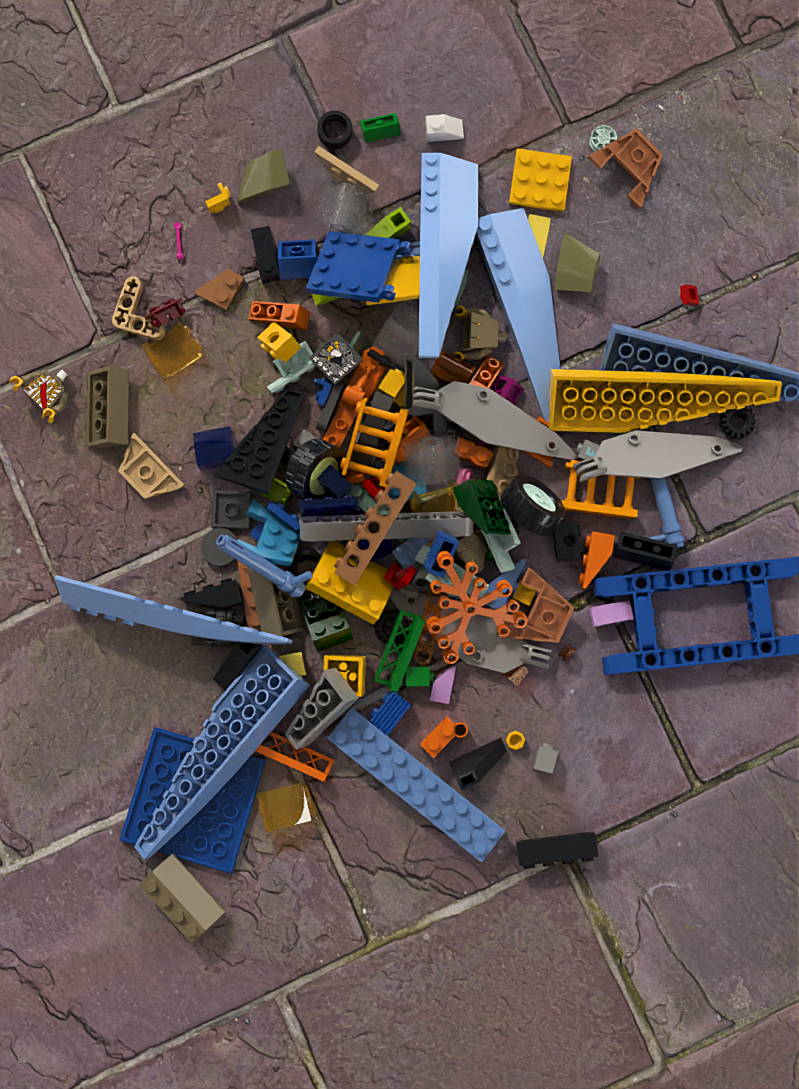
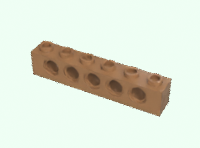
[334,470,417,585]

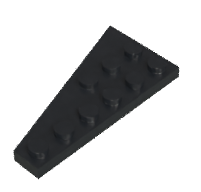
[213,386,305,495]

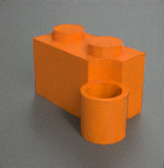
[386,416,433,463]
[419,716,468,758]

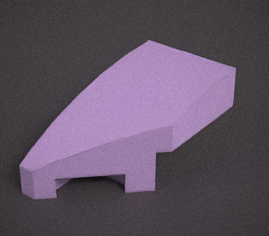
[430,665,456,704]

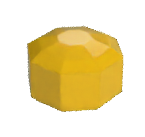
[505,731,525,750]

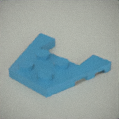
[237,499,300,566]

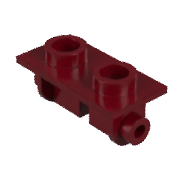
[145,298,185,328]

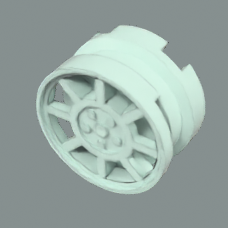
[589,125,617,152]

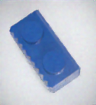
[423,530,459,578]
[369,691,412,736]

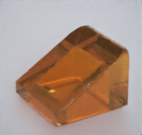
[502,665,529,686]

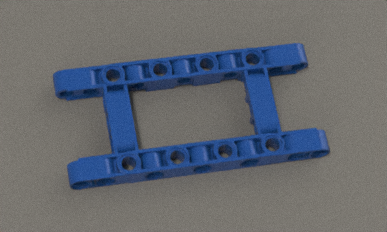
[592,557,799,675]

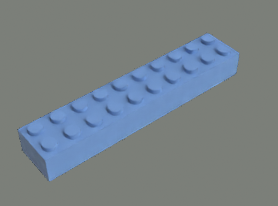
[327,708,505,862]

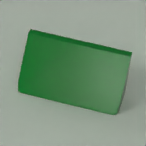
[360,113,401,143]

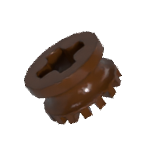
[558,643,576,662]

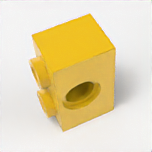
[257,322,301,363]

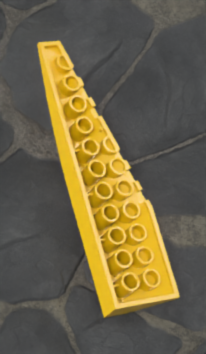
[549,369,782,433]

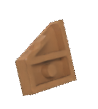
[194,269,244,311]

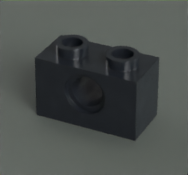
[552,520,584,563]

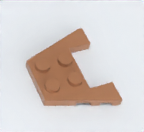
[587,129,663,208]
[498,567,574,643]

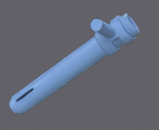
[650,478,685,548]
[216,535,312,597]

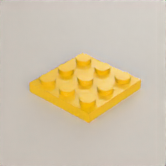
[509,148,572,212]

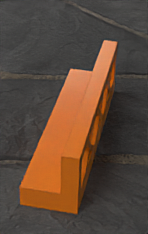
[255,732,334,782]

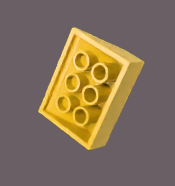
[366,255,420,305]
[305,541,393,624]

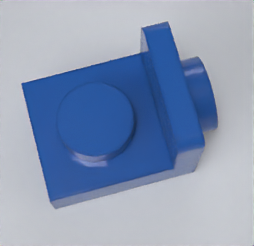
[314,377,333,409]

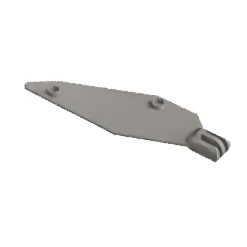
[412,381,576,460]
[573,430,743,482]
[389,587,552,673]

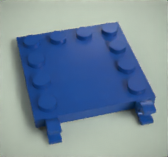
[306,231,412,303]

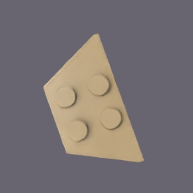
[314,146,379,195]
[118,433,185,499]

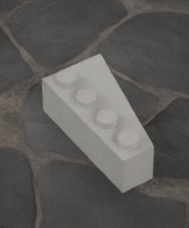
[285,668,359,750]

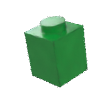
[406,667,433,687]

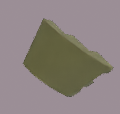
[237,149,290,204]
[555,234,600,293]

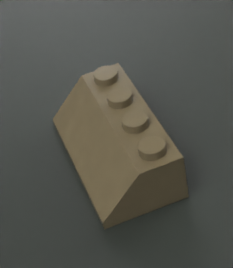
[86,366,130,447]
[247,564,305,636]
[139,853,226,943]

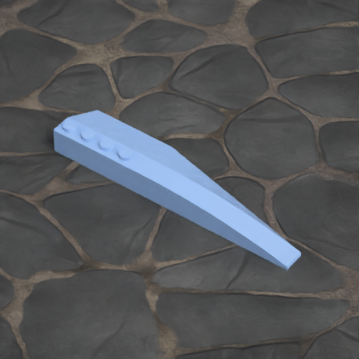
[419,153,478,358]
[476,208,560,432]
[55,575,293,644]

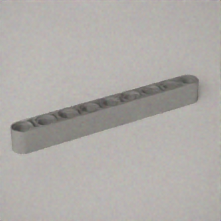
[299,511,473,541]

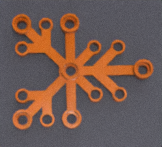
[426,551,528,664]

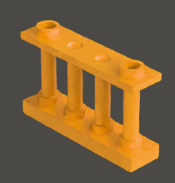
[340,398,409,487]
[561,460,640,520]

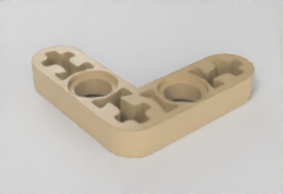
[112,276,165,340]

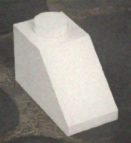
[425,114,464,142]

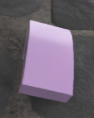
[589,601,634,627]

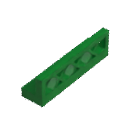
[373,609,425,693]

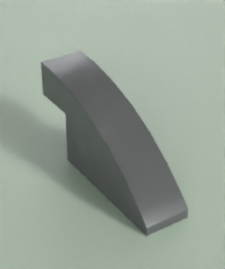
[405,355,447,432]
[351,392,394,467]

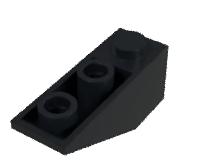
[180,578,244,609]
[213,642,263,691]
[448,737,507,790]

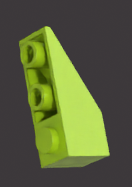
[365,207,411,239]

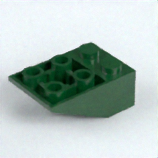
[453,479,511,535]
[298,591,354,652]

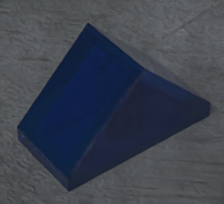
[317,465,352,502]

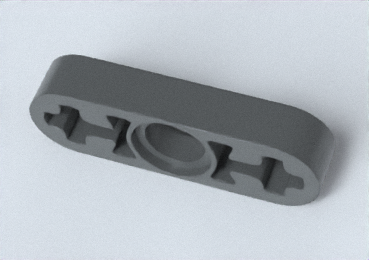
[316,381,345,433]

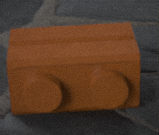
[430,350,476,384]

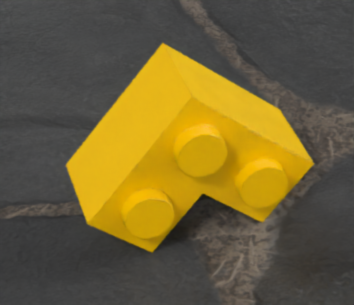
[378,368,411,415]
[324,654,366,697]

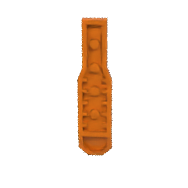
[323,346,386,448]

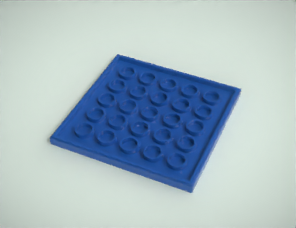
[120,727,266,874]

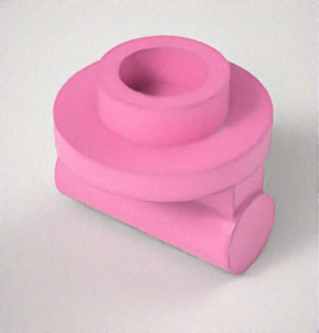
[456,468,475,486]

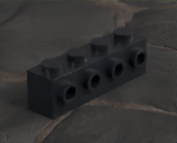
[515,831,598,869]

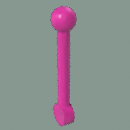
[174,222,184,260]

